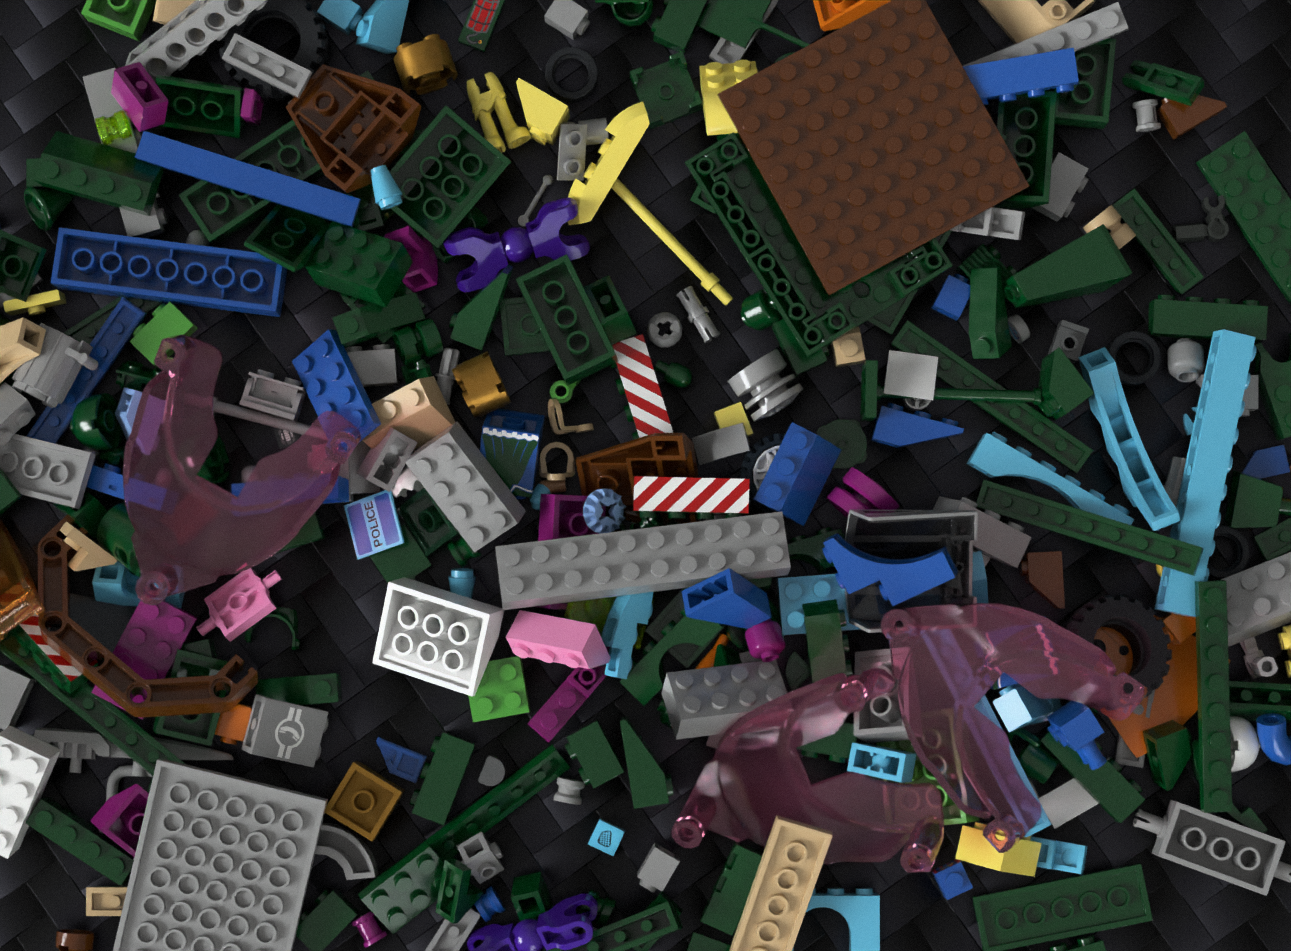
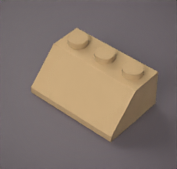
[362,376,455,450]

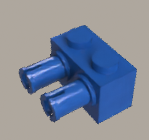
[1046,699,1107,770]

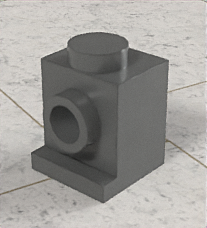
[1048,320,1089,364]

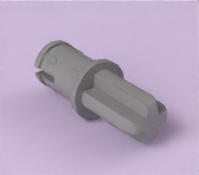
[435,348,460,405]

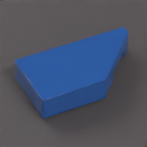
[1242,445,1290,479]
[376,737,427,783]

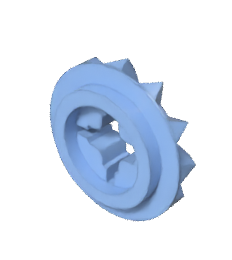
[583,488,626,534]

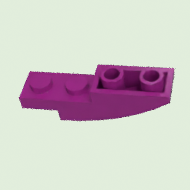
[528,646,609,742]

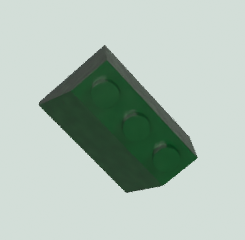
[156,75,246,138]
[1037,347,1094,421]

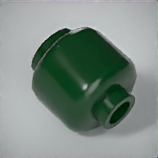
[741,289,782,331]

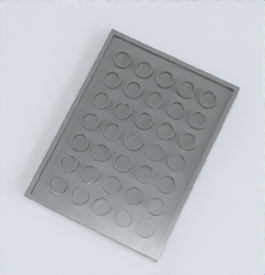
[113,758,328,951]

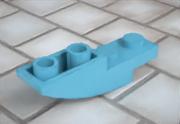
[601,592,654,679]

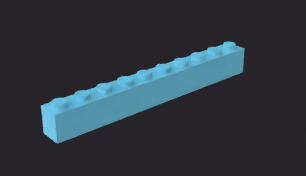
[1155,329,1256,617]

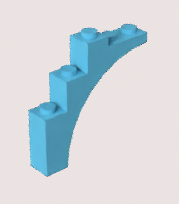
[1078,347,1181,531]

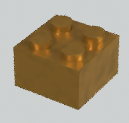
[325,761,405,841]

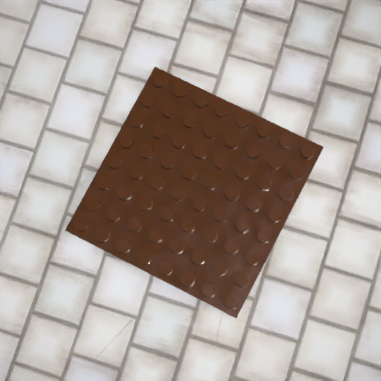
[717,0,1029,295]

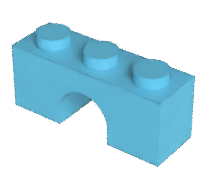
[92,561,186,609]

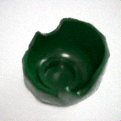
[611,0,654,26]

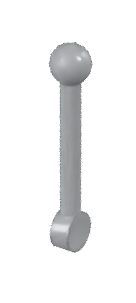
[518,175,553,227]

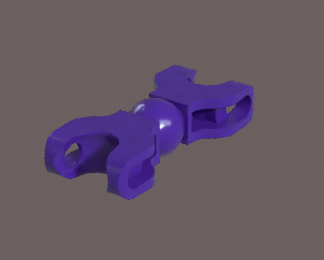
[443,198,590,292]
[467,893,598,951]

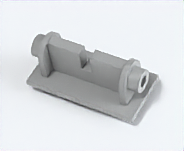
[557,122,587,181]

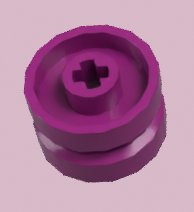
[826,467,899,534]

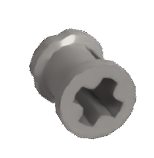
[1132,99,1161,132]

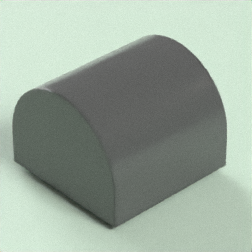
[478,755,506,786]

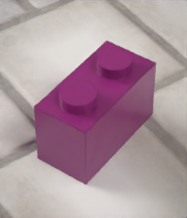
[111,62,168,132]

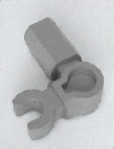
[1240,637,1278,679]

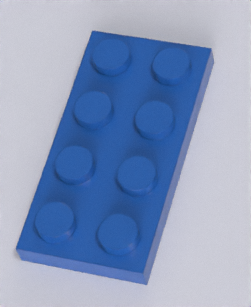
[292,329,381,456]

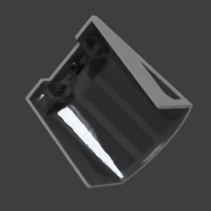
[845,509,978,633]

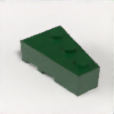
[700,841,763,936]

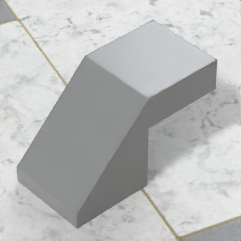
[692,423,751,465]

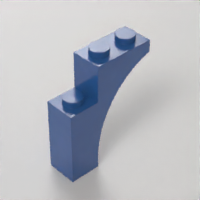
[822,533,958,606]

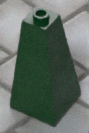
[1002,224,1132,308]

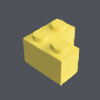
[955,822,1042,877]

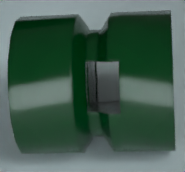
[392,318,443,366]

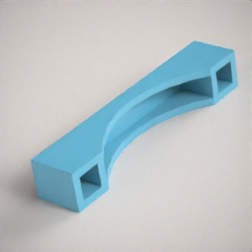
[966,432,1134,525]

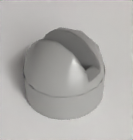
[186,230,209,246]

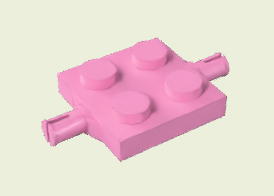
[196,566,282,642]

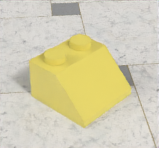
[516,78,570,145]

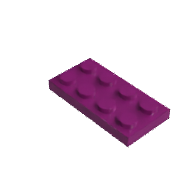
[91,591,197,719]

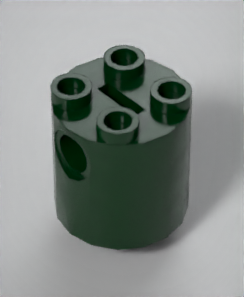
[97,502,177,580]

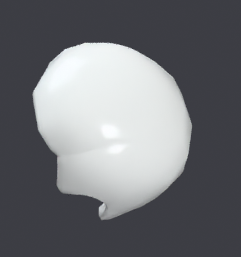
[391,465,426,498]

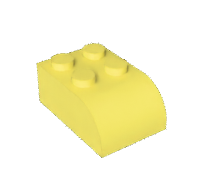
[699,60,757,136]

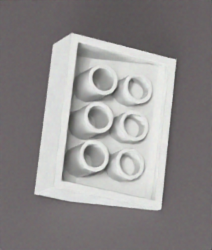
[372,577,504,697]

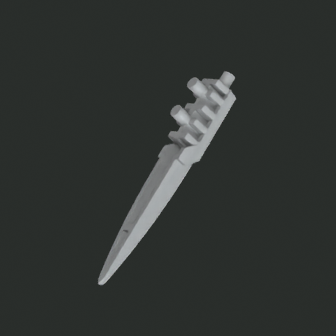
[33,728,233,773]

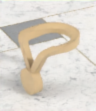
[548,399,594,435]
[539,442,575,480]

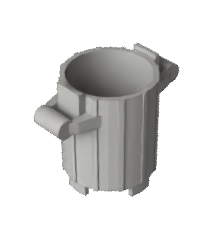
[12,323,98,408]

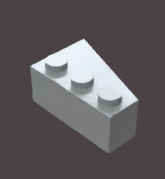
[925,496,1032,568]

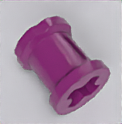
[351,911,387,948]

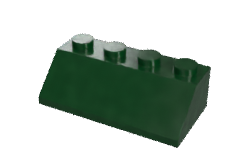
[994,91,1057,209]
[34,131,164,216]

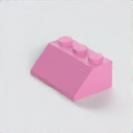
[506,610,611,669]

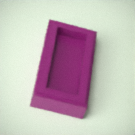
[240,88,264,126]

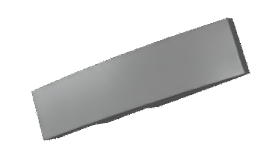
[950,207,1025,240]

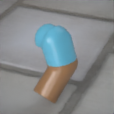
[529,480,566,510]

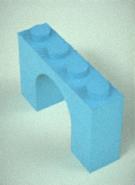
[792,888,880,951]

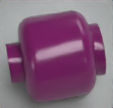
[745,618,786,662]

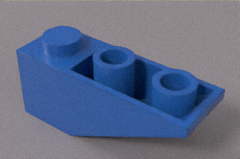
[871,403,964,448]

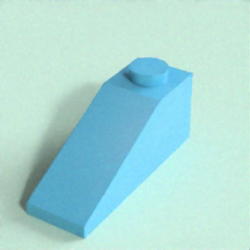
[356,0,409,54]

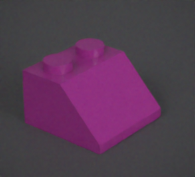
[90,784,149,857]

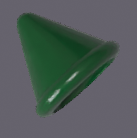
[24,187,74,231]

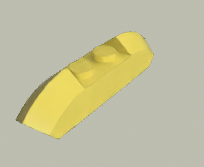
[568,102,650,225]

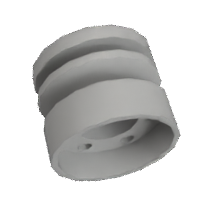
[728,349,803,422]

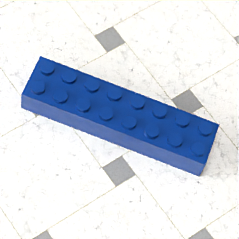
[51,228,287,317]

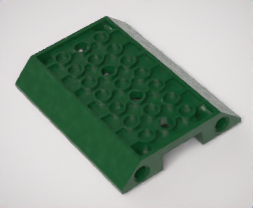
[685,132,953,357]

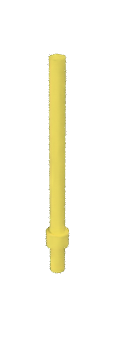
[611,178,734,306]

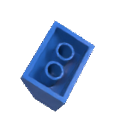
[753,423,841,526]

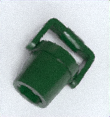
[1005,728,1059,784]

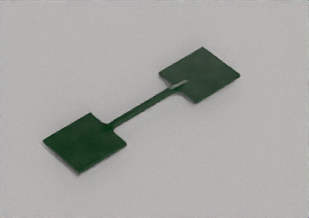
[697,0,810,49]

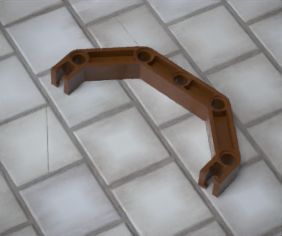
[38,515,258,718]

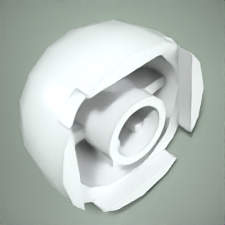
[1230,715,1260,772]

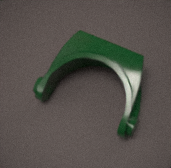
[244,606,300,651]

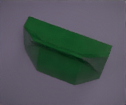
[345,184,396,232]

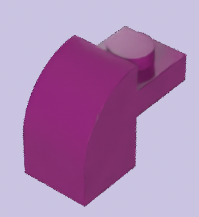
[385,226,438,293]

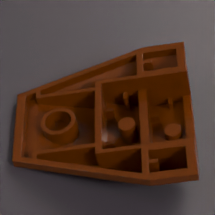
[286,64,421,193]
[576,433,699,525]

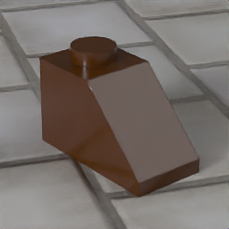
[1156,95,1227,140]
[1020,551,1065,609]

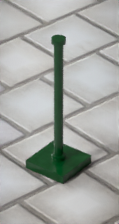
[860,360,1041,422]

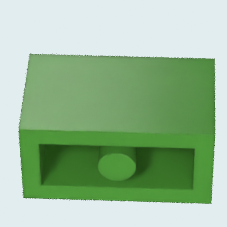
[130,301,198,368]

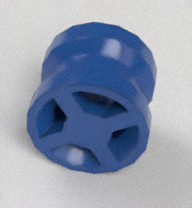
[474,886,506,922]

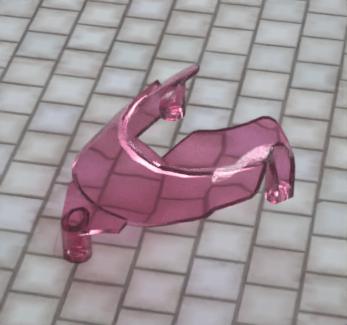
[123,335,361,605]
[881,603,1147,853]
[671,668,944,873]

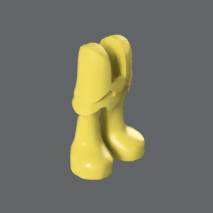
[467,72,531,153]

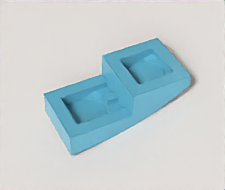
[1031,836,1088,874]

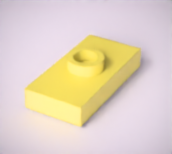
[3,289,66,316]

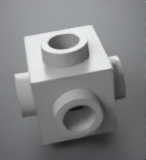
[457,831,504,884]

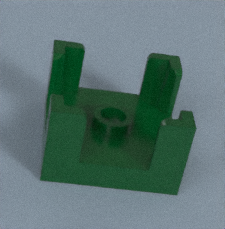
[630,51,703,130]

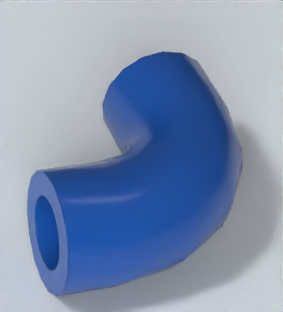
[1256,714,1291,765]

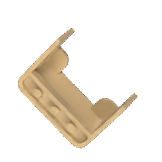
[978,0,1096,44]

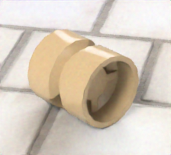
[1083,205,1136,249]

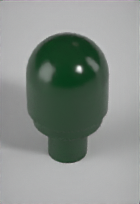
[654,360,692,388]

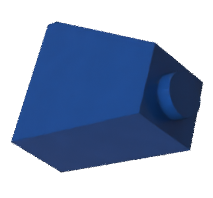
[682,568,772,629]

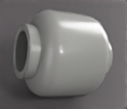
[1167,338,1205,382]

